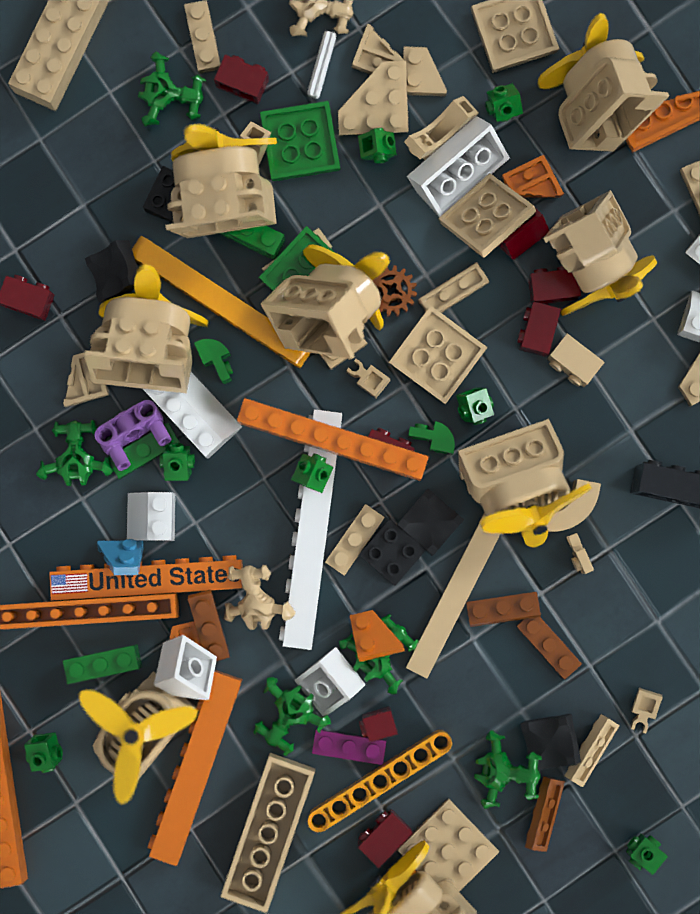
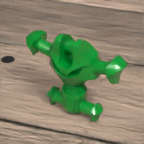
[138,51,206,127]
[36,420,114,486]
[339,614,419,695]
[253,677,331,756]
[474,730,542,809]

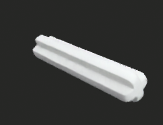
[307,31,336,99]

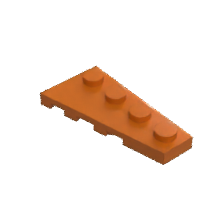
[625,91,700,153]

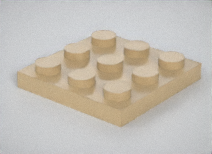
[471,0,559,73]
[438,173,536,258]
[388,306,488,404]
[397,798,499,892]

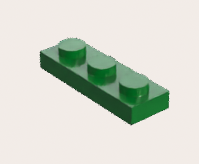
[109,423,180,479]

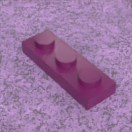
[312,729,386,765]

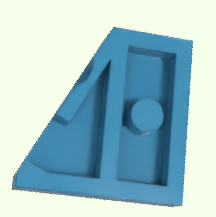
[97,539,144,575]

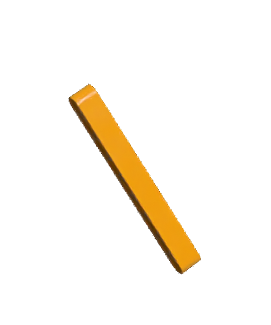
[132,236,311,369]

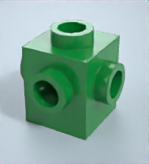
[485,83,523,122]
[358,128,397,164]
[456,387,494,425]
[160,443,195,481]
[291,453,334,493]
[24,732,63,773]
[626,833,668,875]

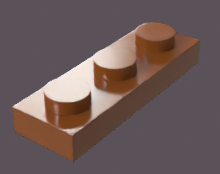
[188,590,230,661]
[466,592,541,627]
[516,617,582,680]
[525,776,565,852]

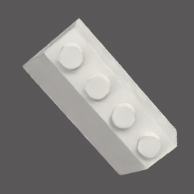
[407,116,510,217]
[143,372,242,459]

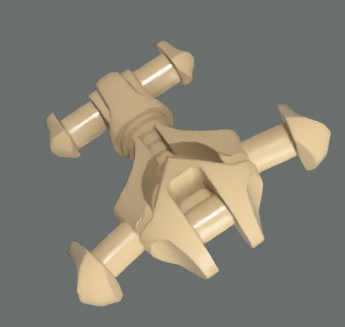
[289,0,353,37]
[223,565,296,630]

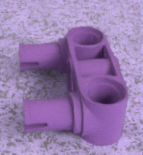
[95,400,172,471]

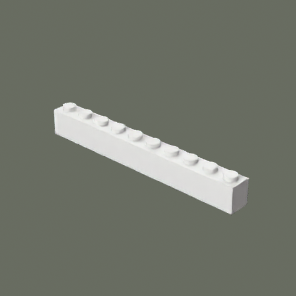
[279,410,342,650]

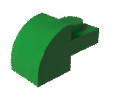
[194,339,233,385]
[408,421,455,455]

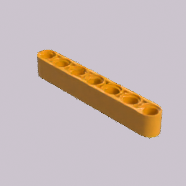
[308,730,452,832]

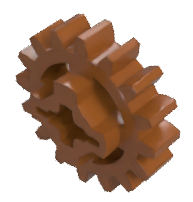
[372,265,417,317]

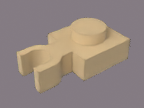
[347,359,390,399]
[566,533,594,574]
[630,688,662,734]

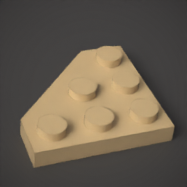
[338,60,408,135]

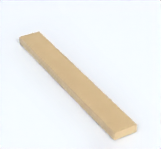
[406,512,501,679]

